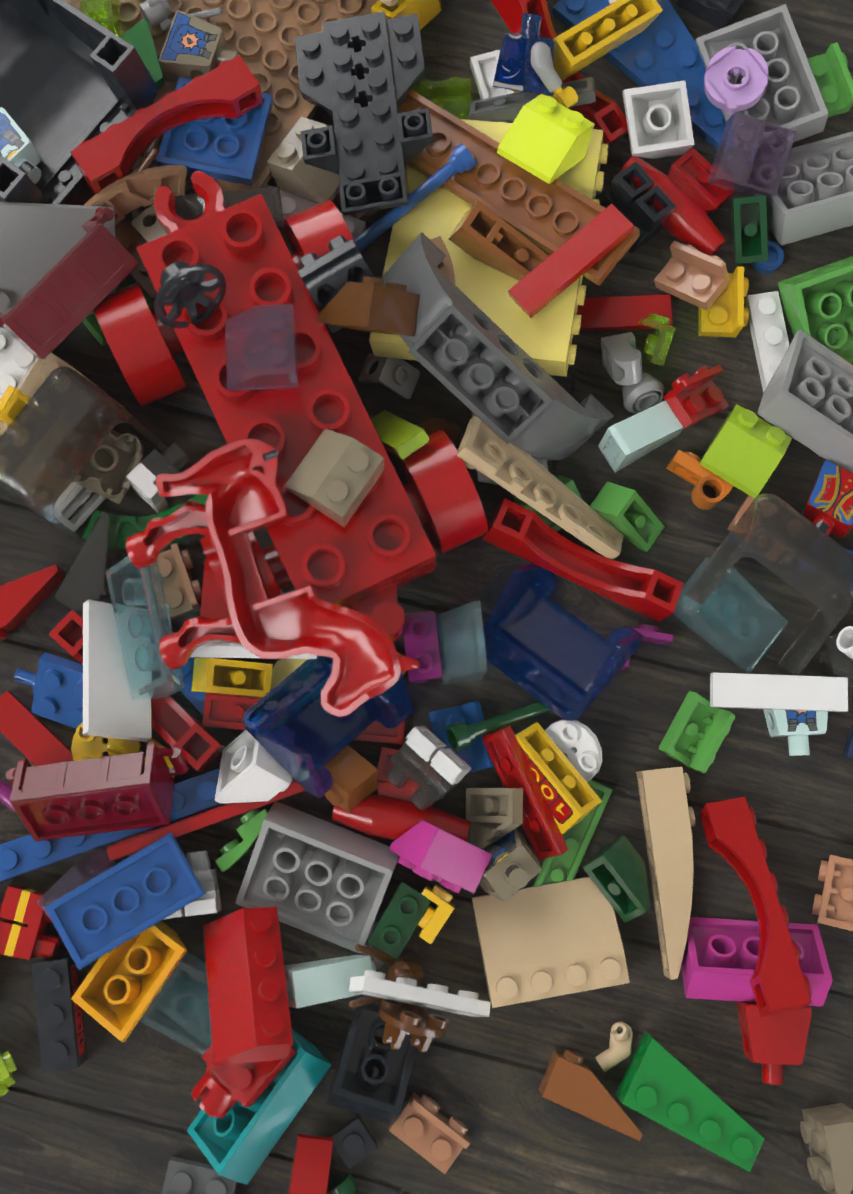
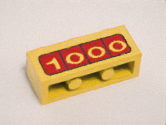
[515,722,602,834]

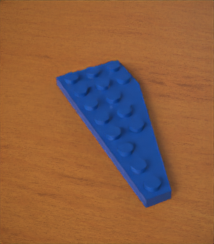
[552,0,750,165]

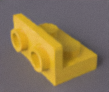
[698,266,749,338]
[418,884,455,944]

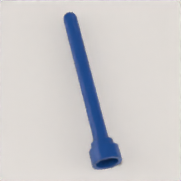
[354,143,478,252]

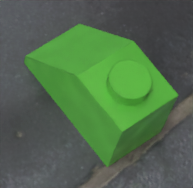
[590,481,664,553]

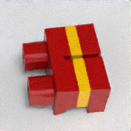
[0,884,61,960]

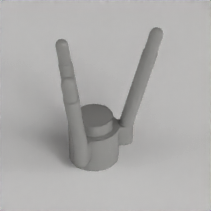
[139,0,222,31]

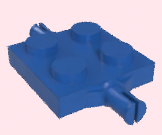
[14,652,83,729]

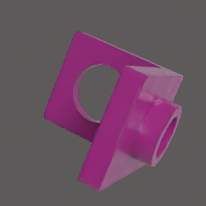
[618,624,674,670]

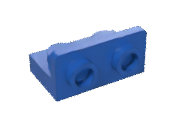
[429,701,494,779]

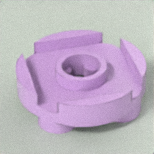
[704,46,768,115]

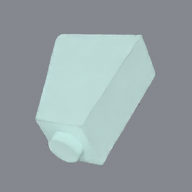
[598,400,684,473]
[284,954,376,1008]

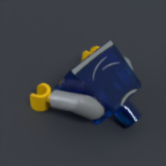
[493,13,578,108]

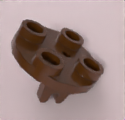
[378,999,449,1052]

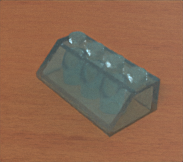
[106,556,184,700]

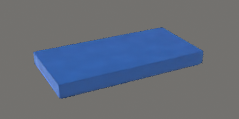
[44,832,206,970]

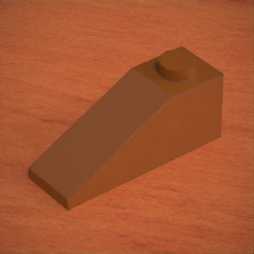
[448,201,549,281]
[539,1049,643,1141]

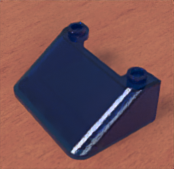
[477,563,644,721]
[242,656,414,799]

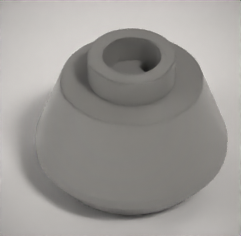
[622,373,665,414]

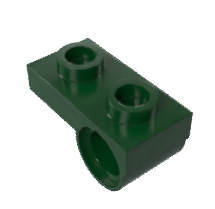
[368,880,431,960]

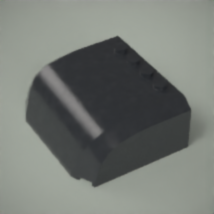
[0,0,158,205]

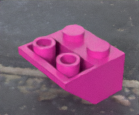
[389,820,492,893]

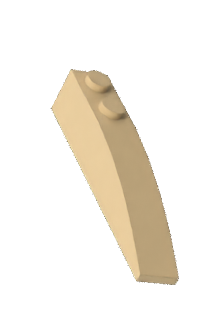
[636,766,695,980]

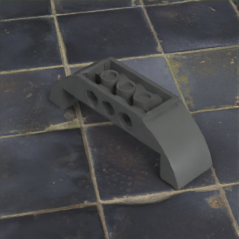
[381,232,614,460]

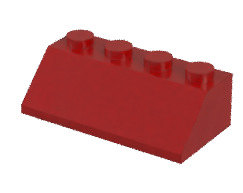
[203,906,293,1066]

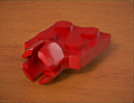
[191,1044,297,1119]

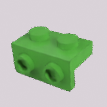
[658,691,735,773]

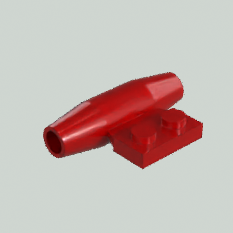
[619,147,737,256]
[332,747,470,841]

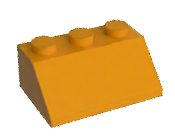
[71,920,187,1042]

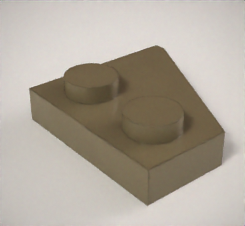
[466,788,523,850]

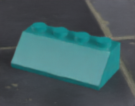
[187,1028,332,1185]

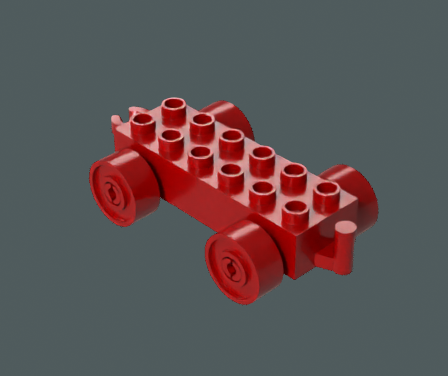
[94,171,488,642]

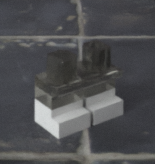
[126,443,193,512]
[386,726,471,810]

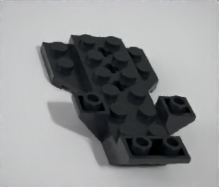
[295,11,434,216]

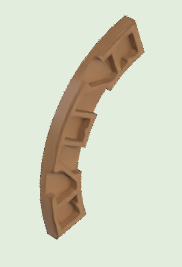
[84,165,187,225]

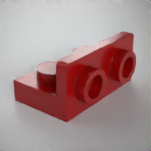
[664,365,729,429]

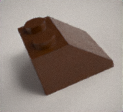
[317,277,420,337]

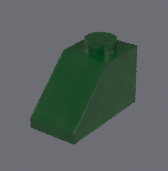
[731,195,768,264]
[582,835,650,923]

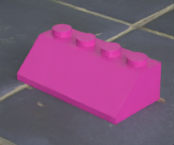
[681,917,833,1007]

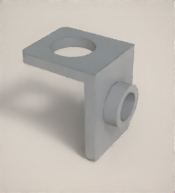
[358,353,420,399]

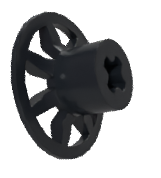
[154,262,226,329]

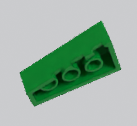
[615,1031,764,1172]

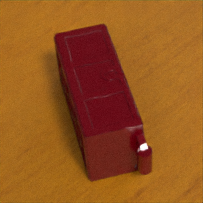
[0,207,138,359]
[6,742,188,841]

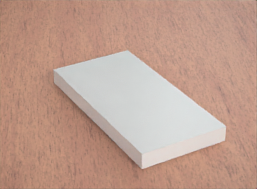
[83,600,152,742]

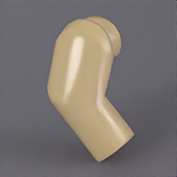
[595,1022,633,1073]

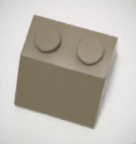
[267,117,340,203]
[284,429,384,527]

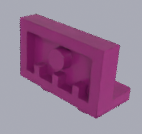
[403,611,443,684]

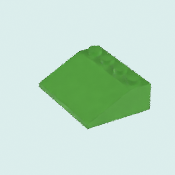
[778,256,853,364]

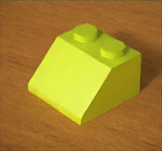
[497,93,595,184]

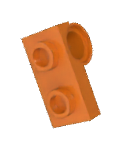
[666,450,733,510]

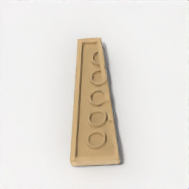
[456,415,624,560]

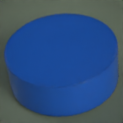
[751,240,784,274]

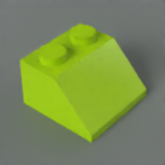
[699,404,792,499]

